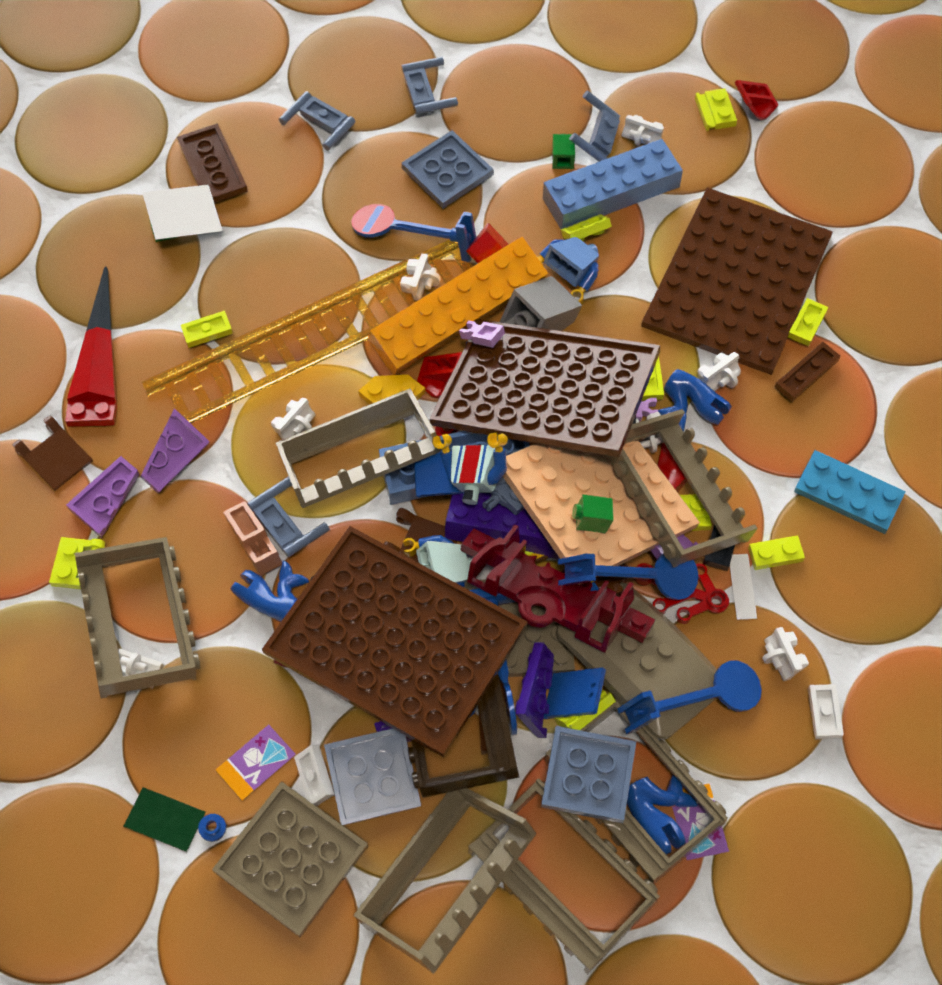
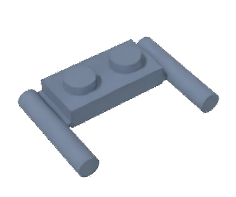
[401,57,458,114]
[570,90,620,162]
[278,91,356,150]
[247,476,330,558]

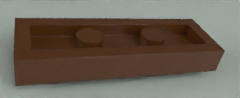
[774,342,841,402]

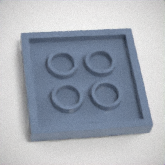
[401,130,494,208]
[541,726,637,823]
[324,728,421,826]

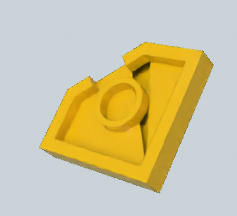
[358,374,426,404]

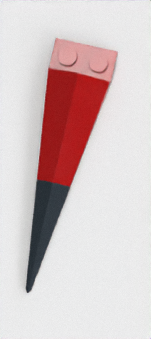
[65,266,117,427]

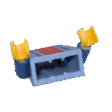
[537,237,599,304]

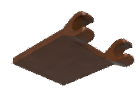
[12,416,93,491]
[383,508,458,563]

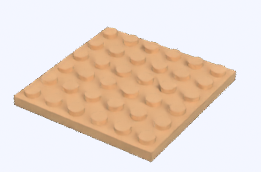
[503,440,700,585]

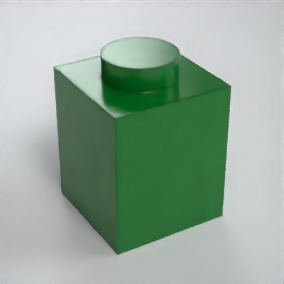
[552,134,575,169]
[572,494,614,533]

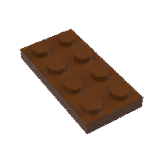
[177,123,248,203]

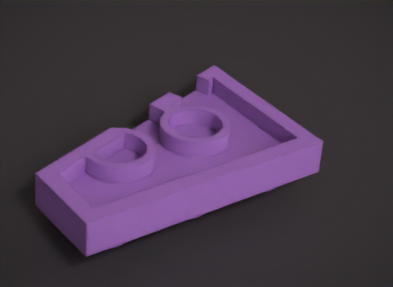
[140,408,210,494]
[66,456,139,538]

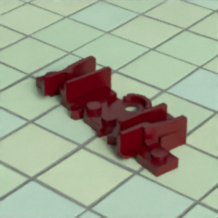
[460,525,655,653]

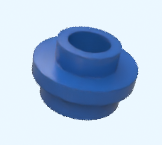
[198,814,226,842]

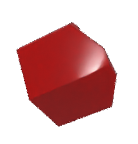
[735,80,779,120]
[466,223,509,263]
[417,352,462,398]

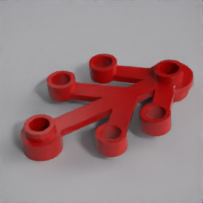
[634,563,729,624]

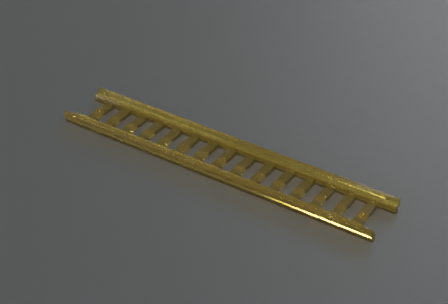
[141,239,473,423]

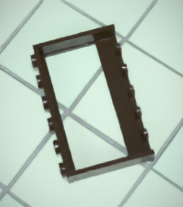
[406,673,519,797]

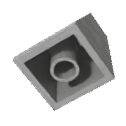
[500,276,582,331]

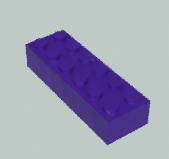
[445,492,560,559]

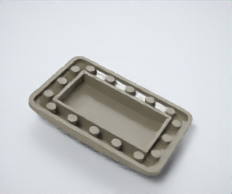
[557,582,717,739]

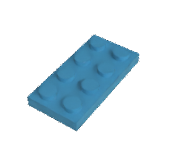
[794,450,906,534]

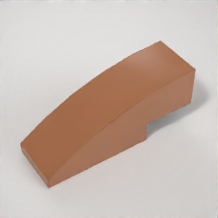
[223,501,282,576]

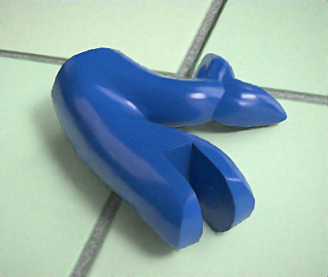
[658,369,732,432]
[230,560,309,622]
[627,774,698,855]

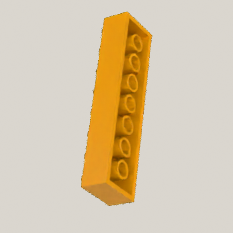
[368,236,549,375]

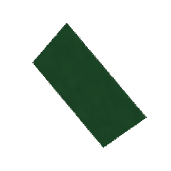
[123,787,205,852]

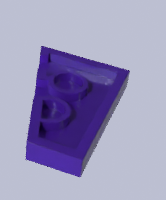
[515,642,554,738]

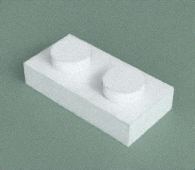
[808,684,844,739]
[294,745,335,806]

